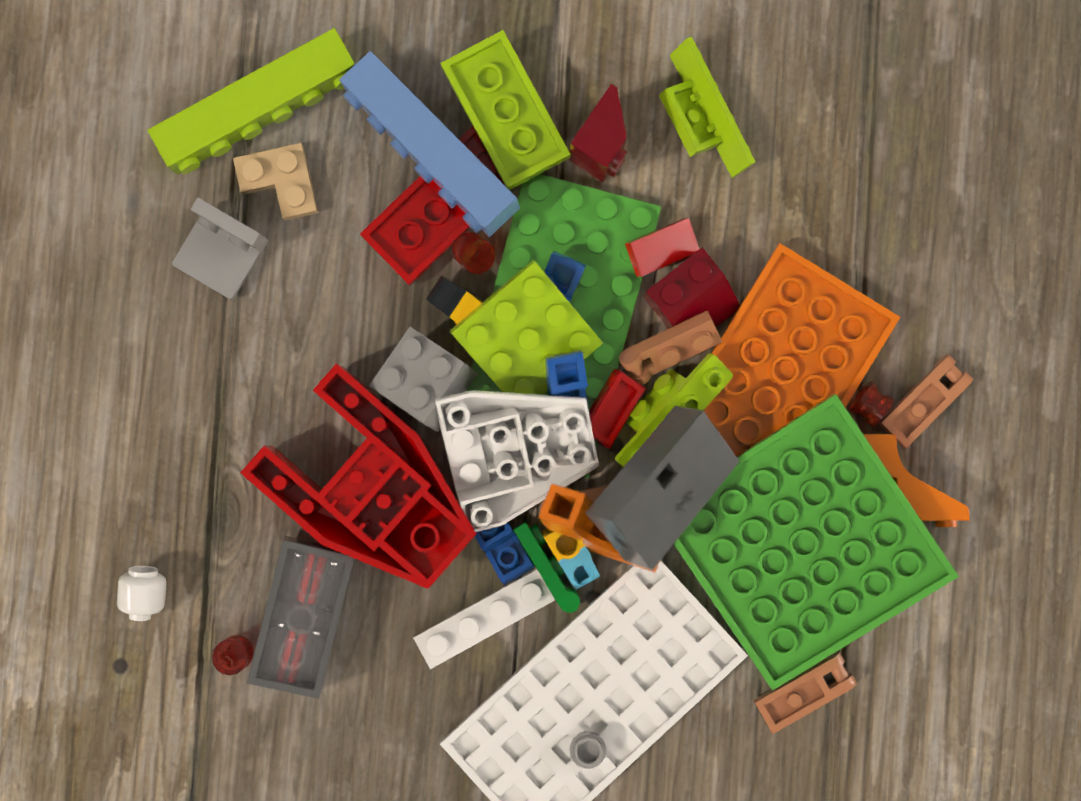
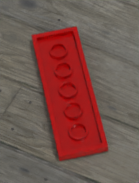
[360,126,510,286]

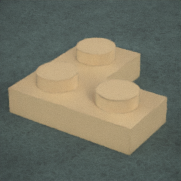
[233,143,319,221]

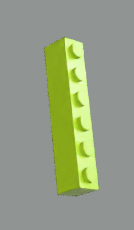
[147,27,355,174]

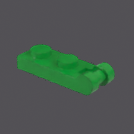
[514,521,580,613]

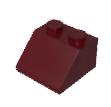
[569,84,628,183]
[643,247,740,329]

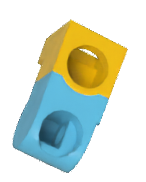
[541,528,601,590]

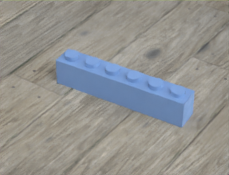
[339,51,520,237]

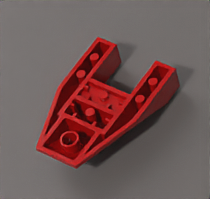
[240,363,477,589]

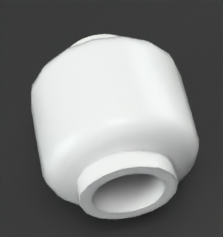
[117,566,167,621]

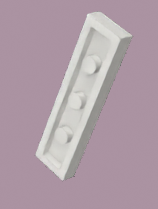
[413,569,555,669]

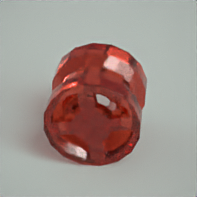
[452,232,496,274]
[849,381,894,426]
[212,635,254,675]

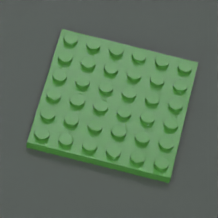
[674,393,959,691]

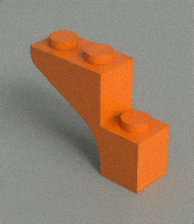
[863,434,970,527]
[538,483,659,573]

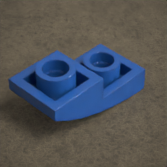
[475,522,535,585]

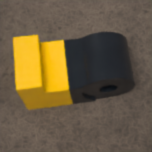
[426,275,483,324]

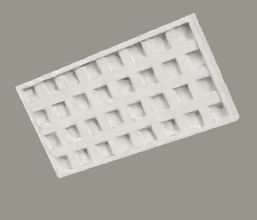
[440,560,748,801]

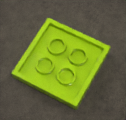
[450,260,603,395]

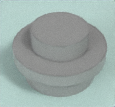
[570,731,606,769]

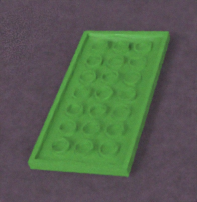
[466,174,661,478]

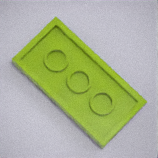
[440,30,571,190]

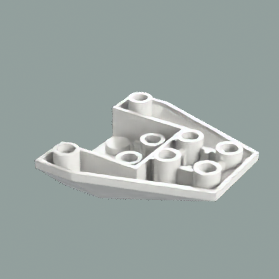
[435,390,599,532]

